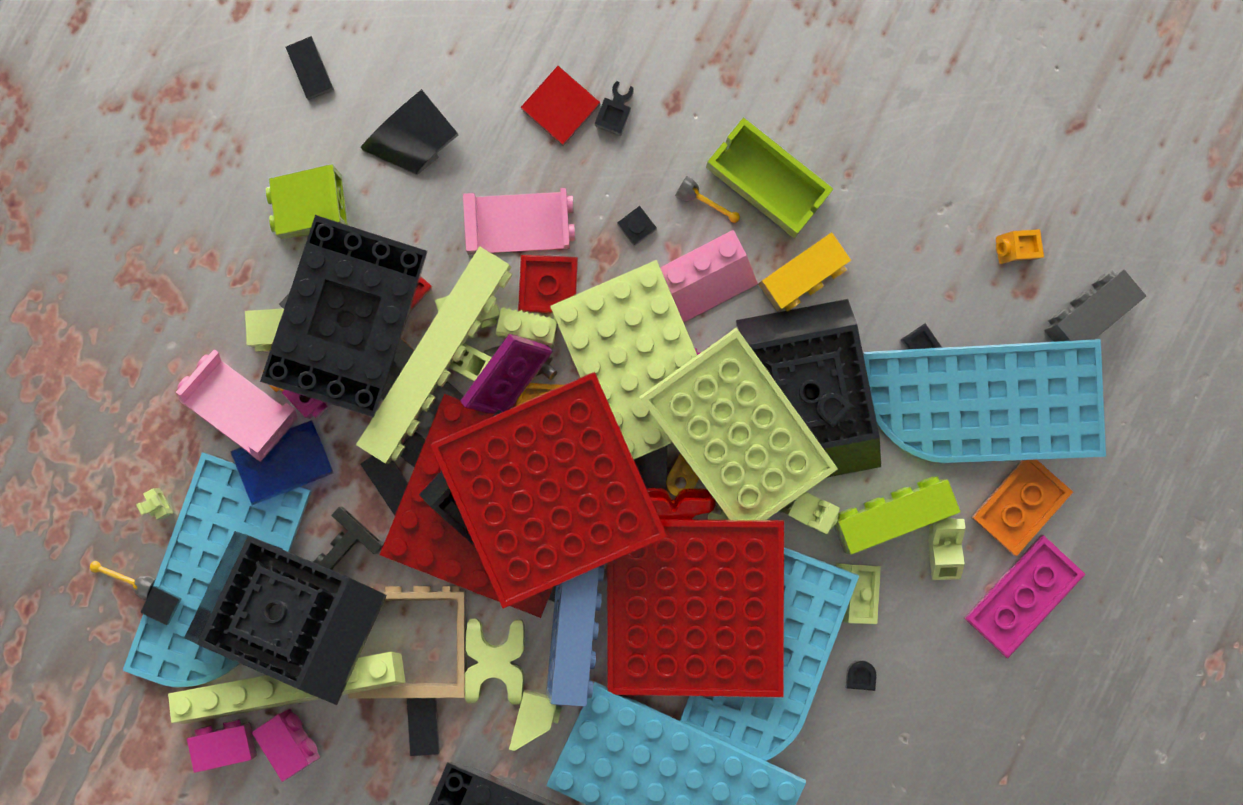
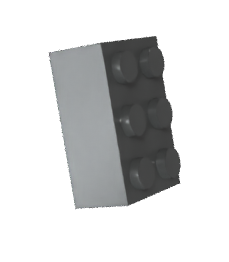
[1044,269,1146,342]

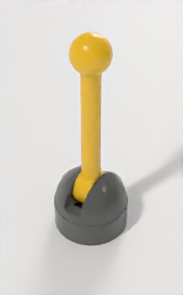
[675,176,740,223]
[89,561,156,600]

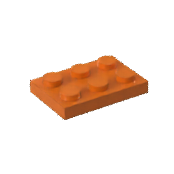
[971,459,1073,556]

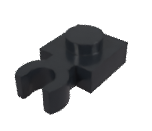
[595,81,634,136]

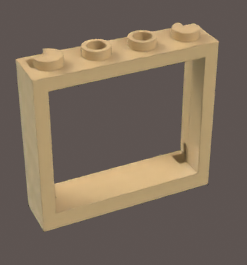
[348,585,467,698]

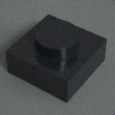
[617,206,657,246]

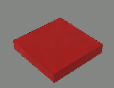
[520,66,600,146]
[518,255,578,314]

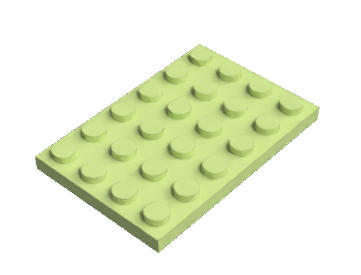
[550,260,697,459]
[640,328,838,520]

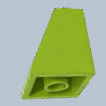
[266,164,348,239]

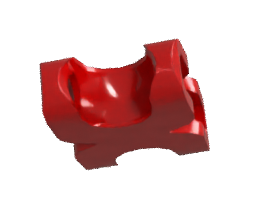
[647,488,716,519]

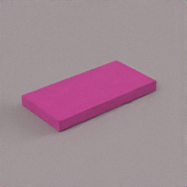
[964,535,1086,658]

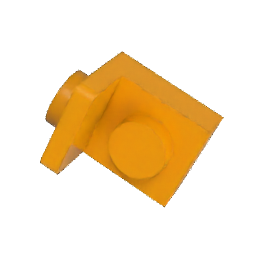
[996,229,1044,264]

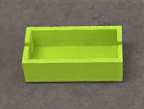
[706,117,833,239]
[834,476,961,555]

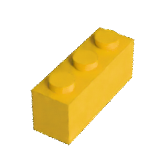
[758,232,851,312]

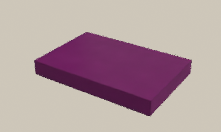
[461,333,553,414]

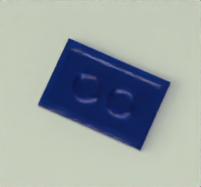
[230,420,333,505]

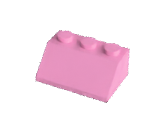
[660,230,758,322]

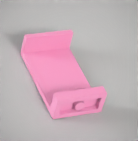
[463,188,575,255]
[176,350,298,462]

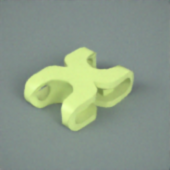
[465,618,525,705]

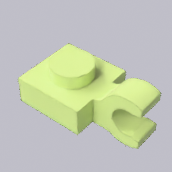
[136,488,174,519]

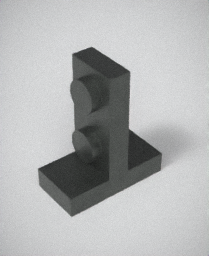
[313,507,384,570]

